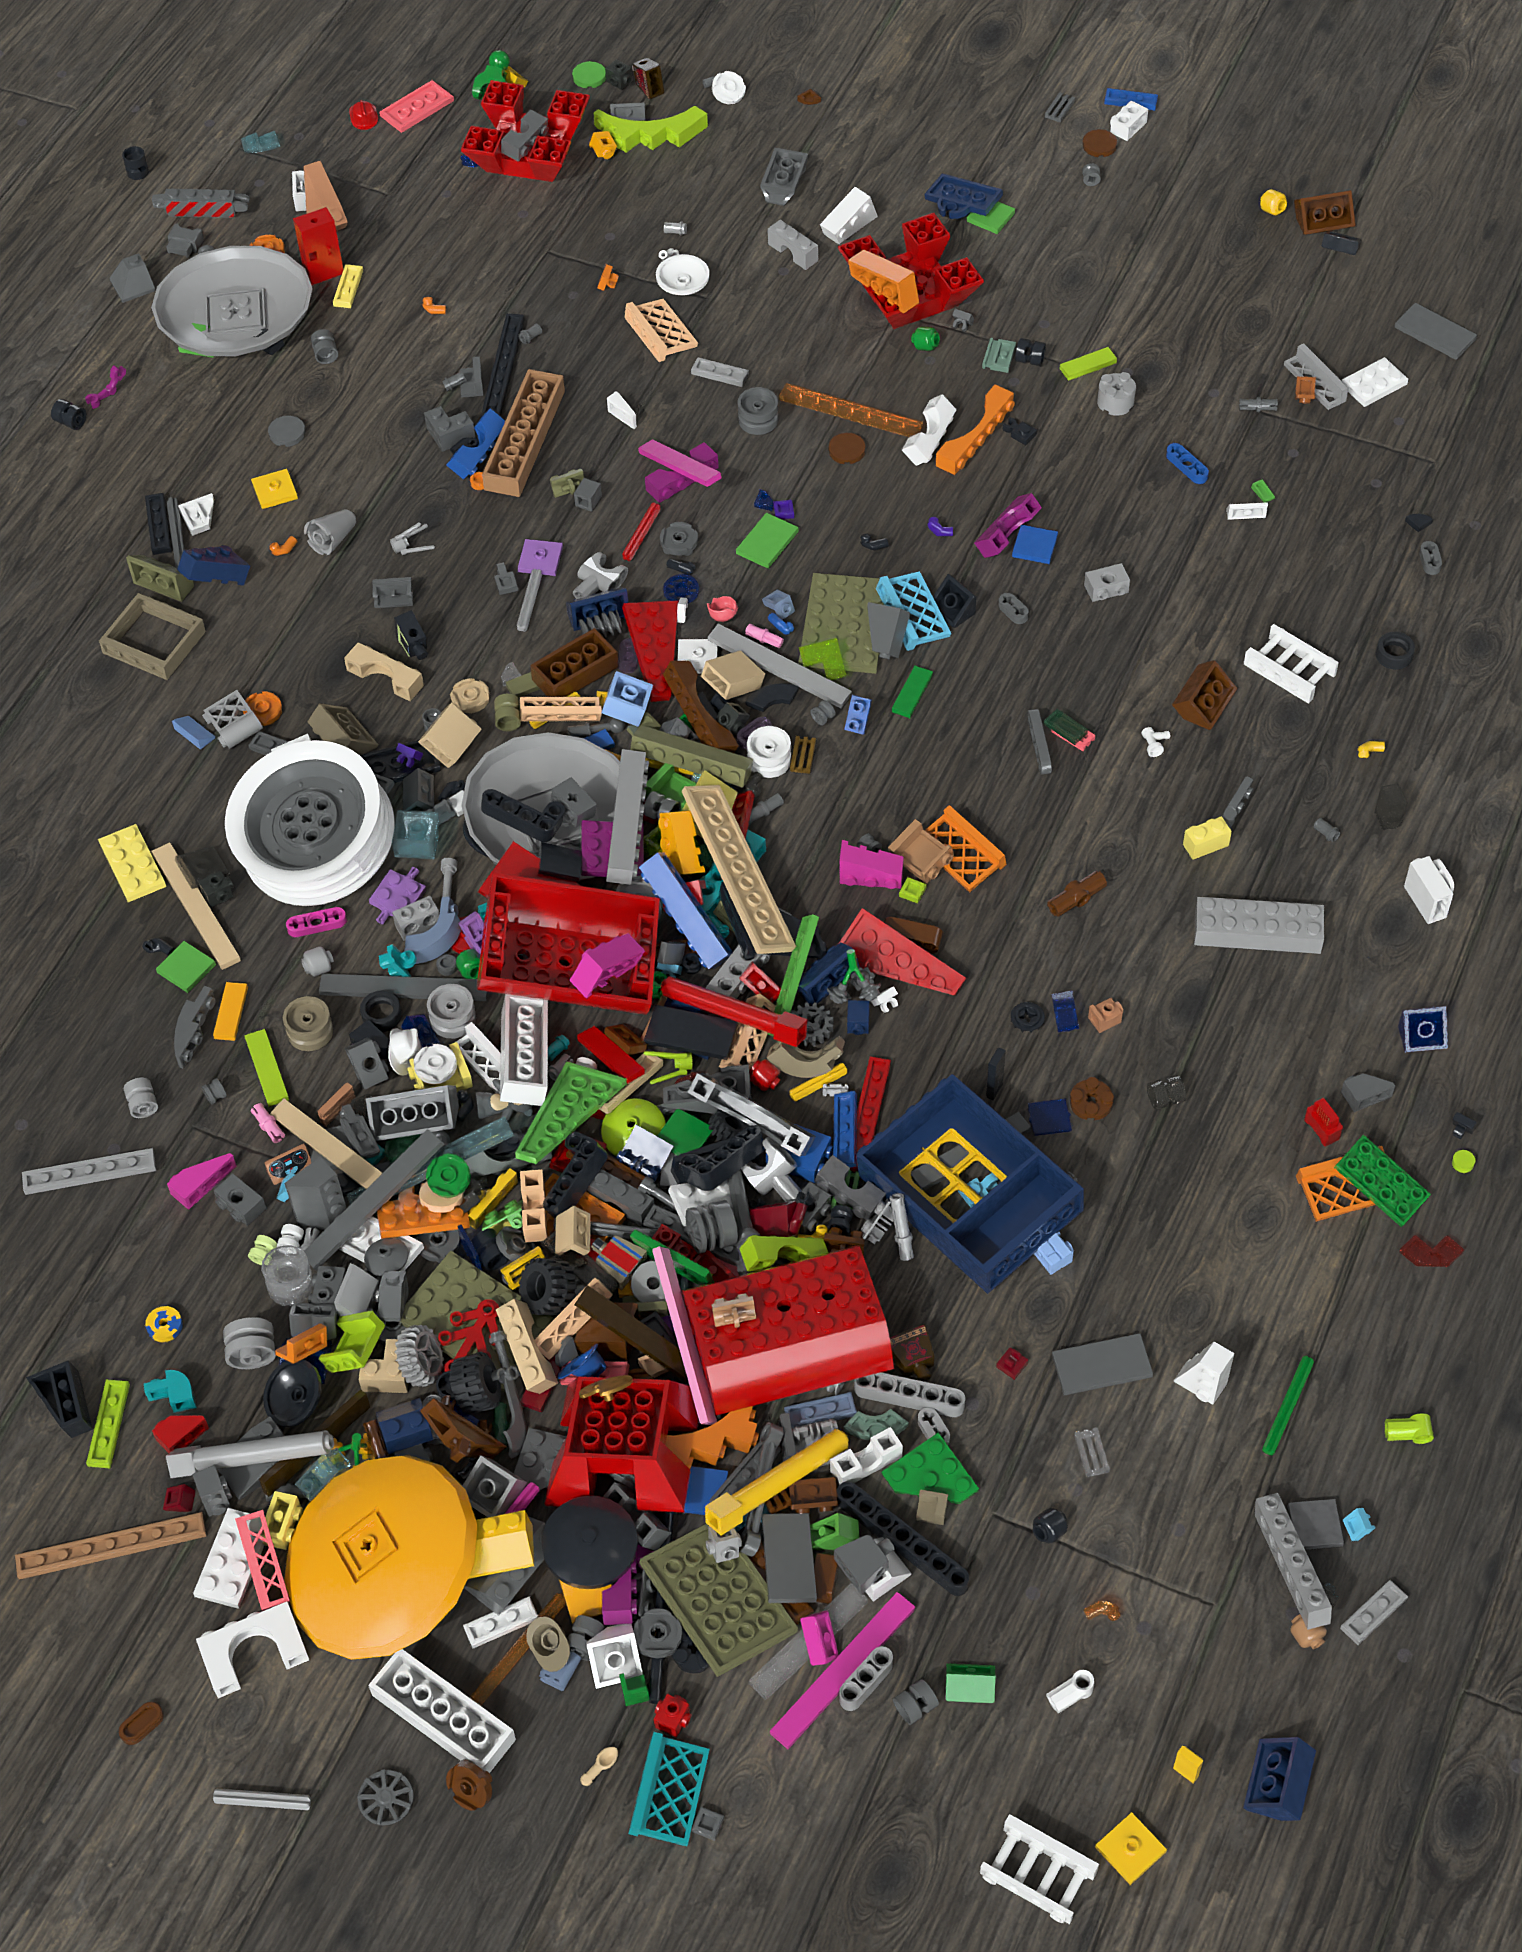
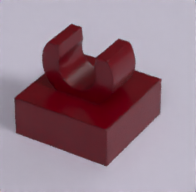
[996,1347,1028,1380]

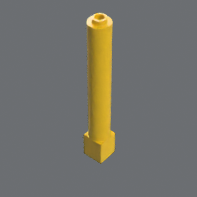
[705,1429,848,1536]

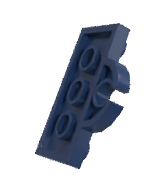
[925,173,1003,219]

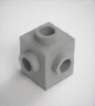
[706,1526,742,1563]

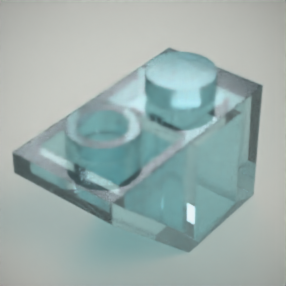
[295,1448,352,1501]

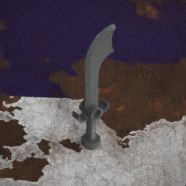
[489,1331,527,1459]

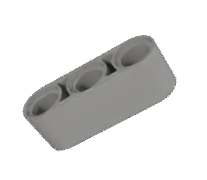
[839,1646,893,1711]

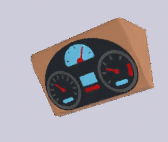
[264,1144,311,1185]

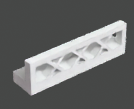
[456,1022,501,1094]

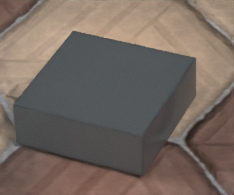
[692,1807,724,1841]

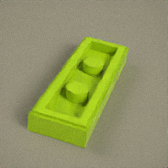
[1060,347,1117,381]

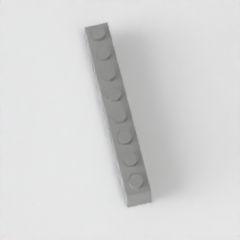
[606,749,649,885]

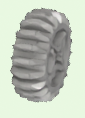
[394,1325,445,1387]

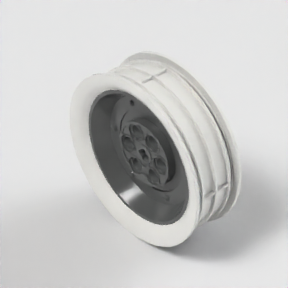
[225,740,395,906]

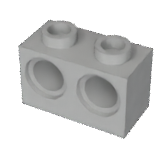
[392,896,439,941]

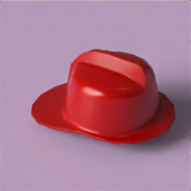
[349,100,378,130]

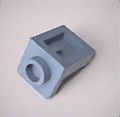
[762,590,795,620]

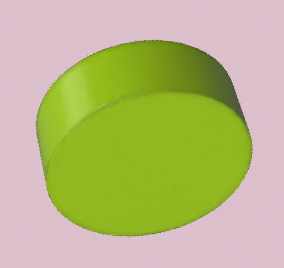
[1452,1150,1475,1173]

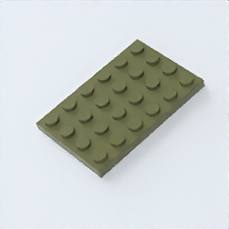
[799,573,884,674]
[397,1251,554,1393]
[639,1524,798,1677]

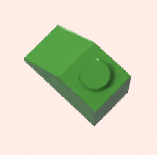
[810,1513,859,1550]

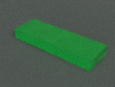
[892,666,933,718]

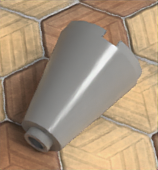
[304,509,356,555]

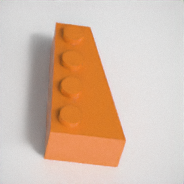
[848,250,919,314]

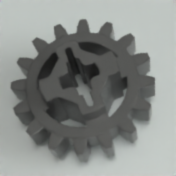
[791,1002,833,1046]

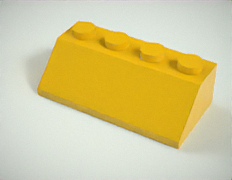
[468,1510,534,1579]

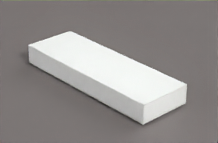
[463,1596,538,1649]

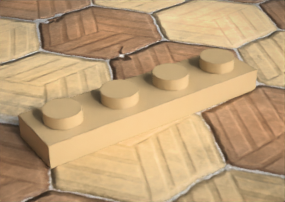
[599,1053,663,1114]

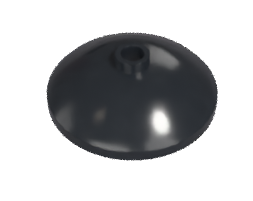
[263,1359,321,1427]

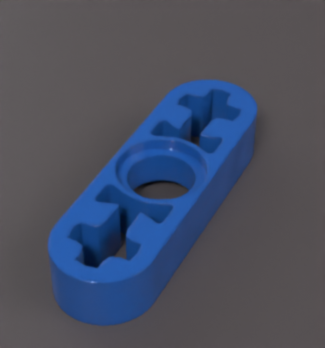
[1166,443,1209,484]

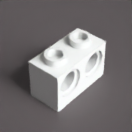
[1110,101,1148,141]

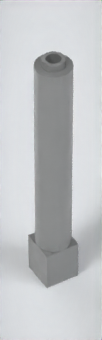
[166,1430,334,1478]

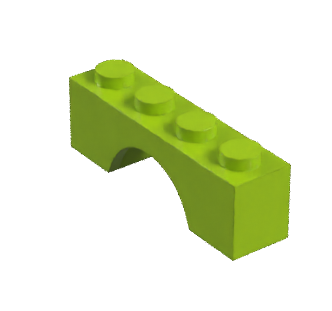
[739,1235,828,1272]

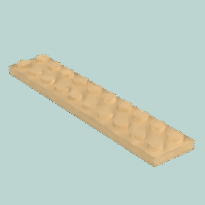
[682,785,796,954]

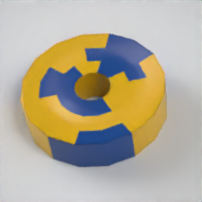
[145,1306,183,1342]

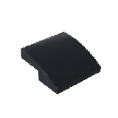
[538,842,582,882]

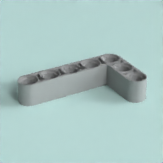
[854,1372,965,1417]

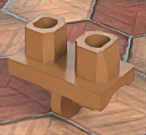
[711,1293,756,1328]

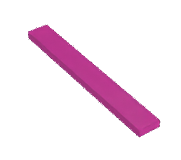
[770,1592,915,1749]

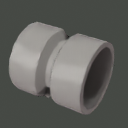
[123,1077,158,1118]

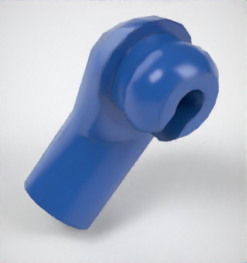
[768,613,794,635]

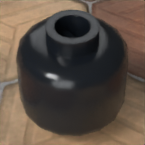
[1032,1508,1068,1544]

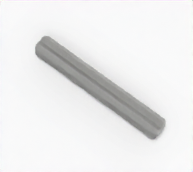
[517,569,542,632]
[213,1788,311,1810]

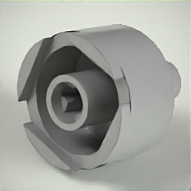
[1097,372,1136,415]

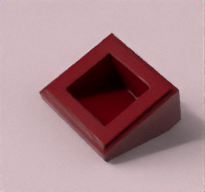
[163,1484,195,1512]

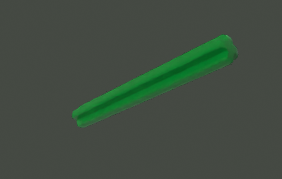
[1262,1356,1314,1456]

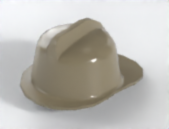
[526,1617,570,1672]

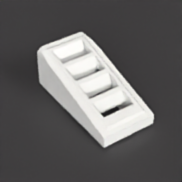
[607,391,637,429]

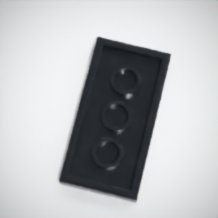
[360,740,441,783]
[644,1005,738,1060]

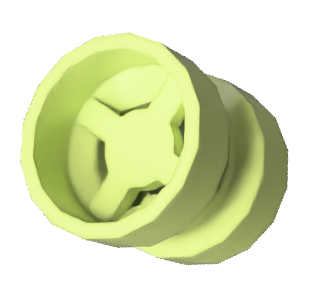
[248,1235,277,1266]

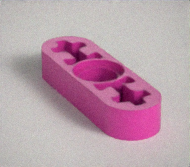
[286,907,347,937]

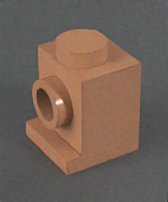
[1088,998,1123,1033]

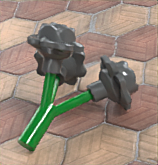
[827,949,881,1004]

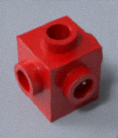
[654,1694,691,1738]

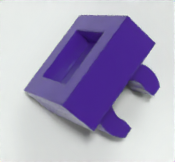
[396,743,423,768]

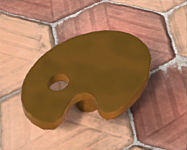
[579,1375,633,1401]

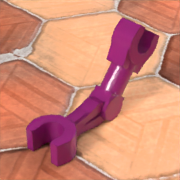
[85,365,126,409]

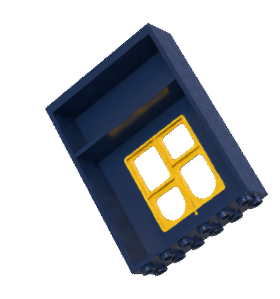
[856,1074,1084,1294]

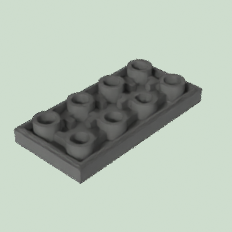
[1395,303,1477,360]
[1052,1334,1153,1395]
[761,1513,817,1603]

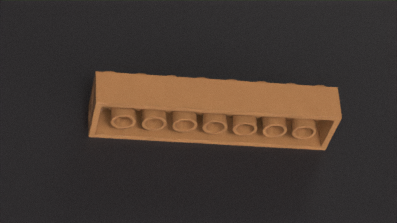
[482,369,565,497]

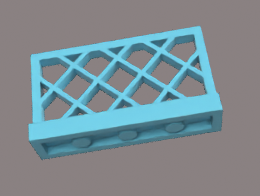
[876,571,951,651]

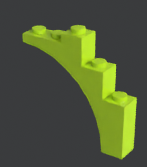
[594,106,708,153]

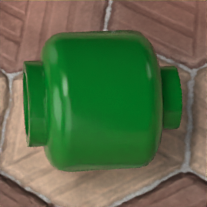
[911,326,940,351]
[456,949,480,979]

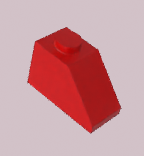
[152,1416,209,1453]

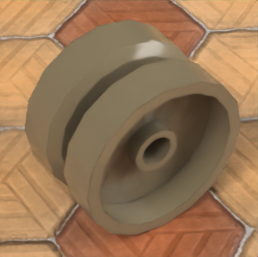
[283,996,334,1051]

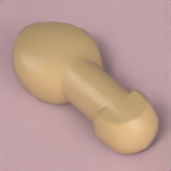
[580,1747,618,1786]

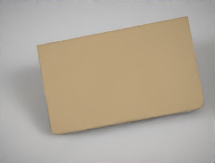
[555,1206,590,1255]

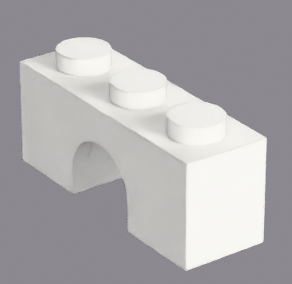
[830,1427,903,1485]

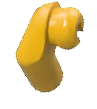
[1357,741,1385,758]

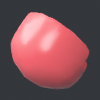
[707,596,738,622]

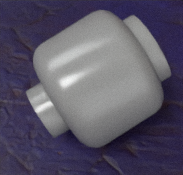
[301,946,334,977]

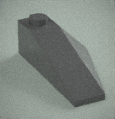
[663,1065,752,1114]

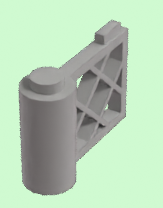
[202,690,263,749]

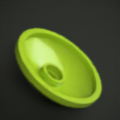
[601,1098,666,1157]

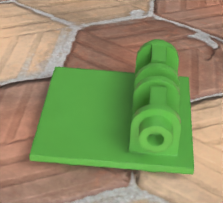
[482,1200,523,1231]

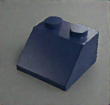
[376,1398,433,1454]

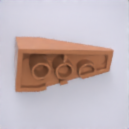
[304,161,348,231]

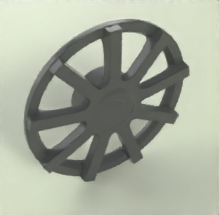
[357,1769,413,1826]

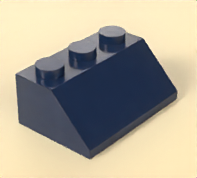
[566,587,628,631]
[797,942,860,1006]
[1243,1737,1316,1821]

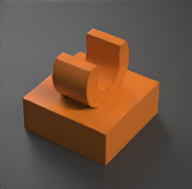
[597,264,619,291]

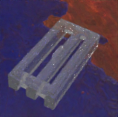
[1074,1427,1110,1477]

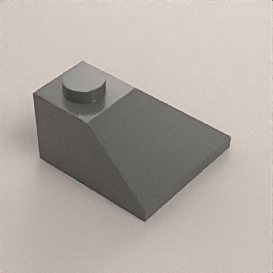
[109,253,156,303]

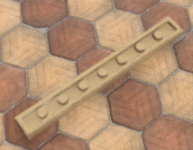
[151,842,241,970]
[270,1098,392,1204]

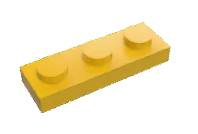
[468,1169,518,1230]

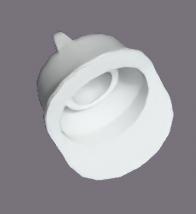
[388,1028,421,1076]

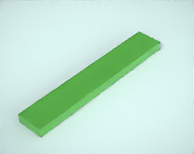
[768,914,819,1037]

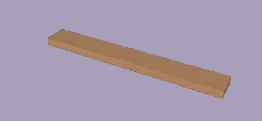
[15,1512,206,1580]

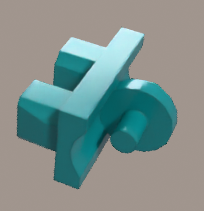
[379,944,417,977]

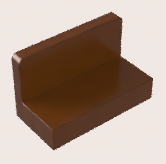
[814,1553,839,1605]

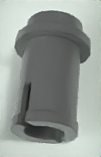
[519,324,542,344]
[442,371,466,391]
[1313,818,1340,842]

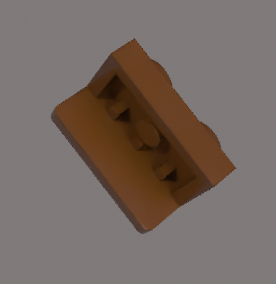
[789,1477,838,1514]

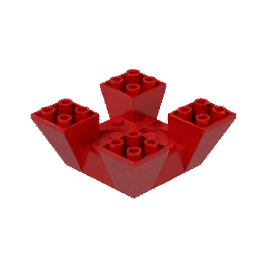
[461,80,590,182]
[838,213,984,329]
[545,1377,699,1512]

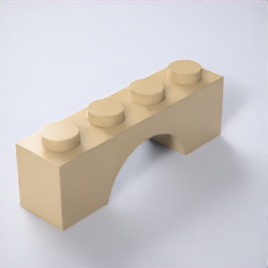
[344,643,424,701]
[496,1299,558,1394]

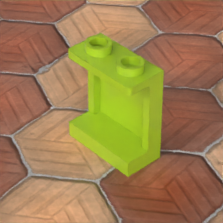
[319,1311,385,1373]

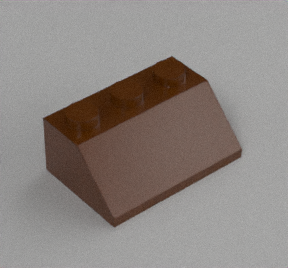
[1294,190,1356,235]
[1172,660,1237,730]

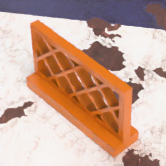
[925,805,1007,892]
[1296,1146,1385,1221]

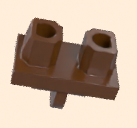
[824,1227,865,1256]

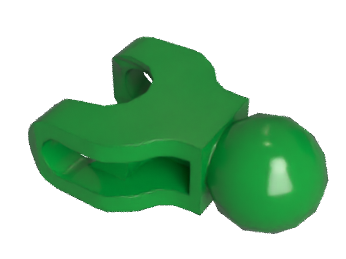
[472,50,510,99]

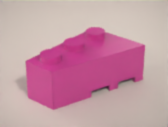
[840,840,904,889]
[570,933,645,998]

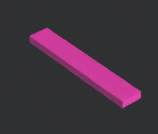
[638,439,722,487]

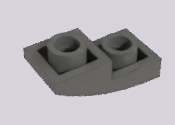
[657,941,686,965]

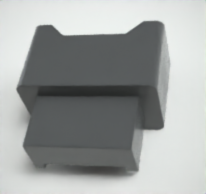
[167,224,204,258]

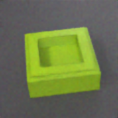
[899,877,926,904]

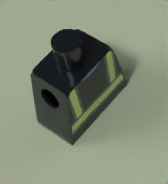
[394,610,428,660]

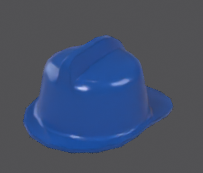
[557,1344,607,1379]

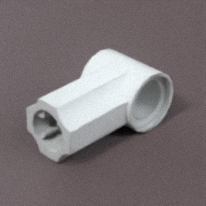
[1046,1670,1094,1713]

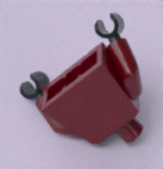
[749,1192,814,1238]

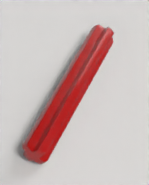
[622,503,660,561]

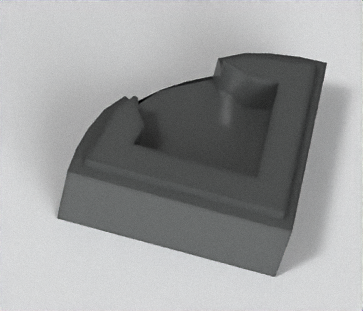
[555,1335,578,1367]

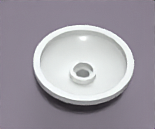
[656,255,709,295]

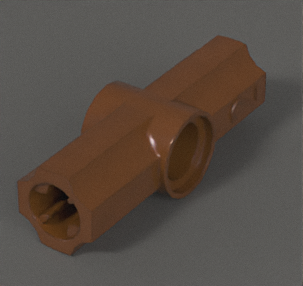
[1047,871,1107,917]

